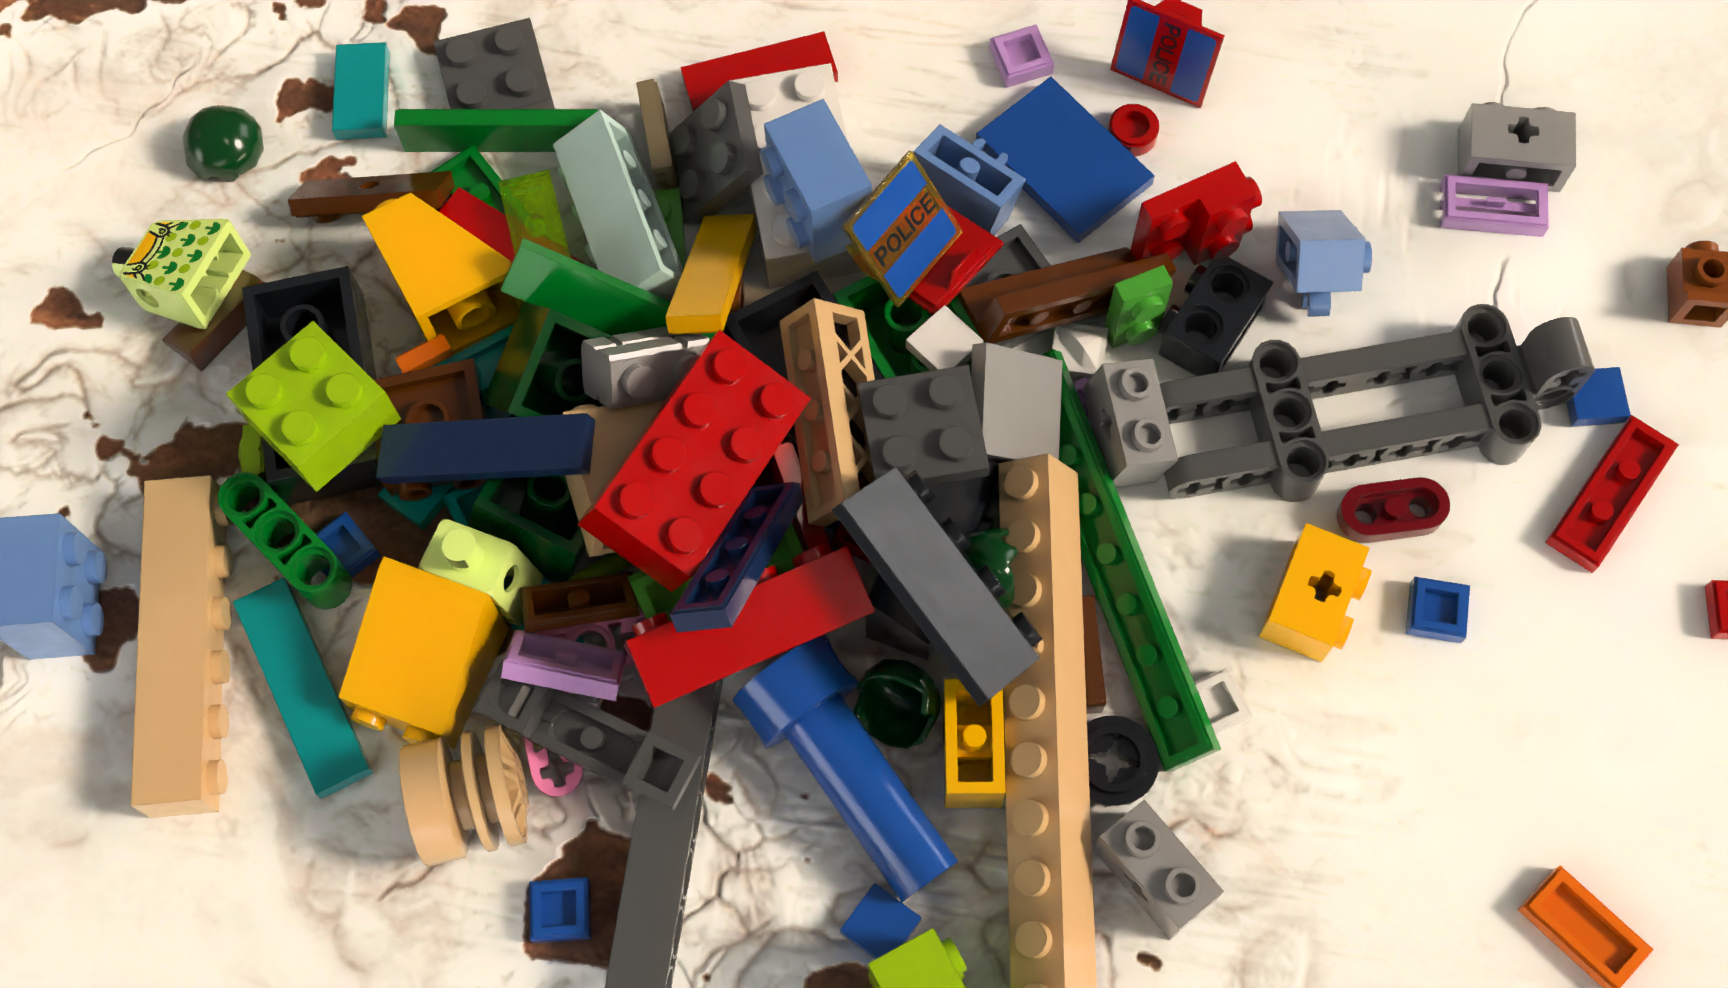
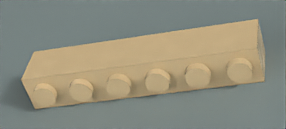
[131,475,233,818]

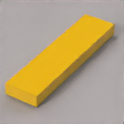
[665,214,757,334]

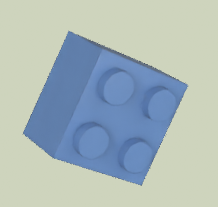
[760,98,872,264]
[0,513,107,660]

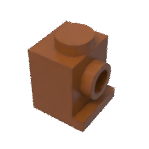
[1666,241,1728,328]

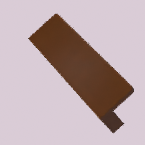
[958,247,1177,344]

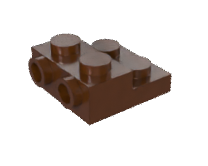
[374,358,488,501]

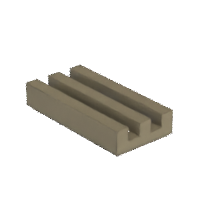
[636,79,679,190]

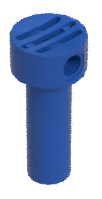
[733,634,958,902]

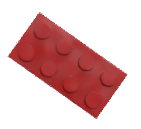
[577,330,811,592]
[625,542,875,708]

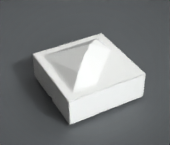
[1052,323,1109,381]

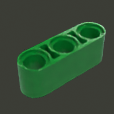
[218,472,353,610]

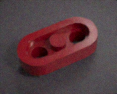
[1337,477,1450,543]

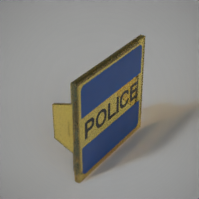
[842,151,963,307]

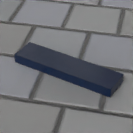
[376,413,595,484]
[670,482,805,633]

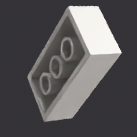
[730,63,867,289]

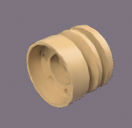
[399,723,529,866]

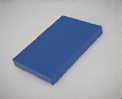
[976,76,1155,243]

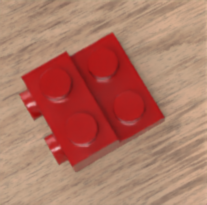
[1130,161,1262,266]

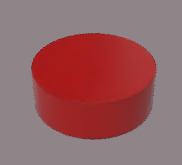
[1108,104,1159,157]

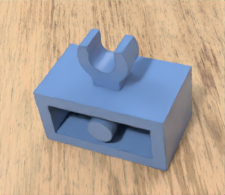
[910,124,1026,236]
[1275,210,1372,317]

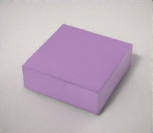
[989,24,1054,88]

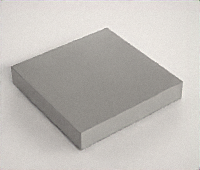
[971,342,1063,462]

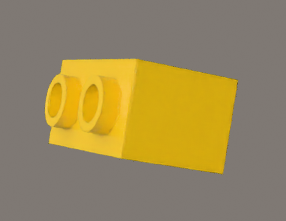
[1259,523,1372,662]
[943,679,1006,808]

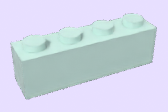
[553,110,683,301]

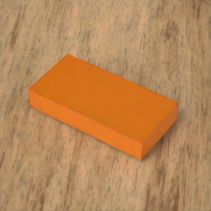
[1517,865,1654,988]

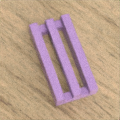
[1440,174,1549,237]
[501,630,627,701]

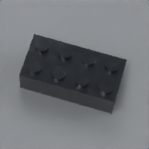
[242,266,383,505]

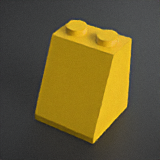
[362,193,525,354]
[339,557,509,749]

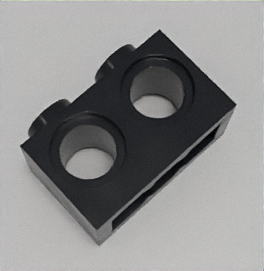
[1158,251,1274,376]

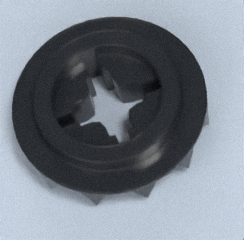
[1087,716,1159,808]

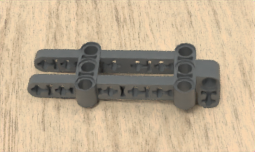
[1160,304,1595,502]

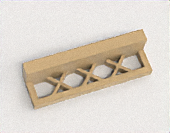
[780,298,875,527]

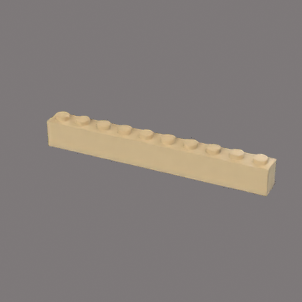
[999,453,1097,988]

